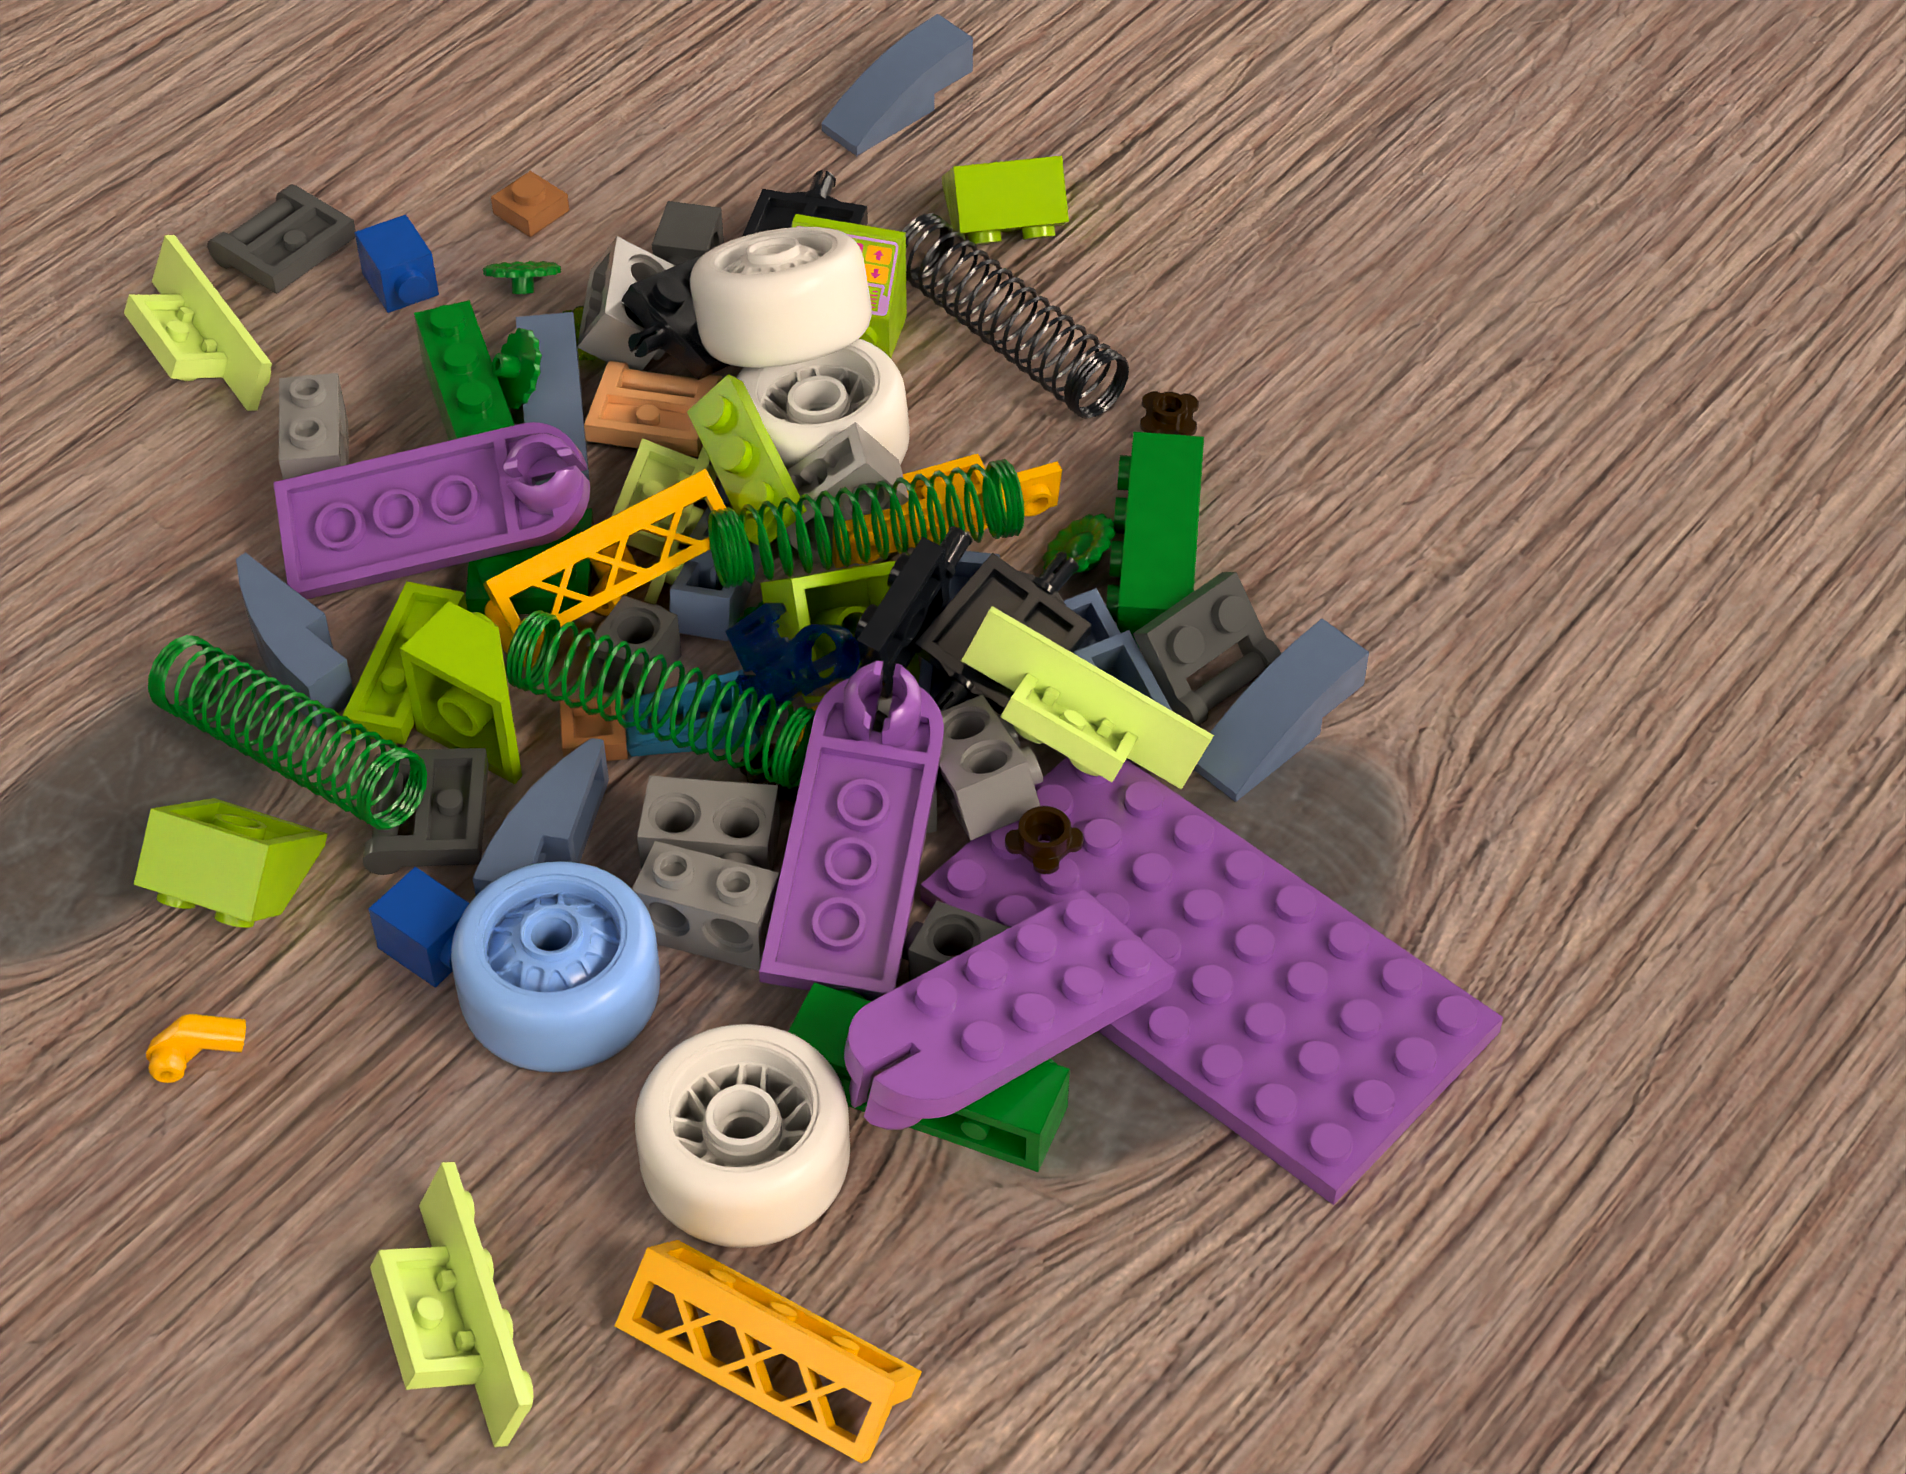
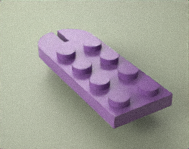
[274,422,590,599]
[759,661,944,1001]
[844,889,1177,1130]

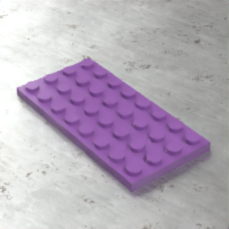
[920,757,1503,1205]

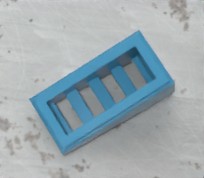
[624,669,761,757]

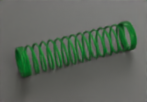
[708,459,1025,589]
[505,610,816,789]
[148,635,427,830]

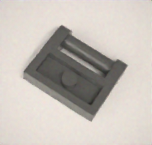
[207,184,356,294]
[1133,572,1281,726]
[363,748,489,875]

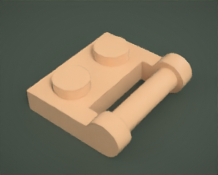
[584,361,722,457]

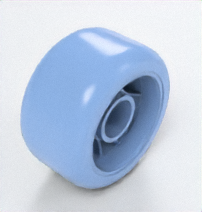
[451,861,660,1072]

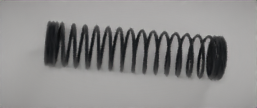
[901,213,1129,419]

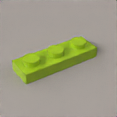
[687,374,807,546]
[342,581,467,745]

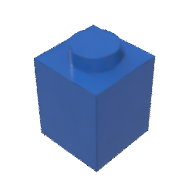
[354,214,439,313]
[368,867,470,988]

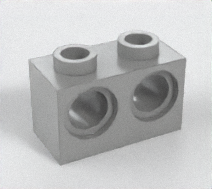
[577,236,675,371]
[279,373,349,480]
[786,422,909,564]
[936,694,1043,841]
[637,775,781,871]
[632,841,780,971]

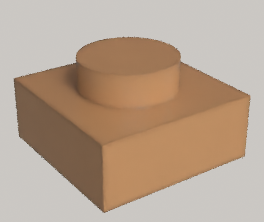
[491,171,570,237]
[560,695,628,761]

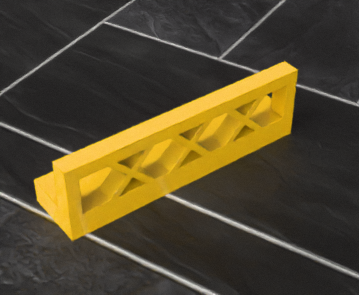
[483,469,726,643]
[614,1240,922,1463]

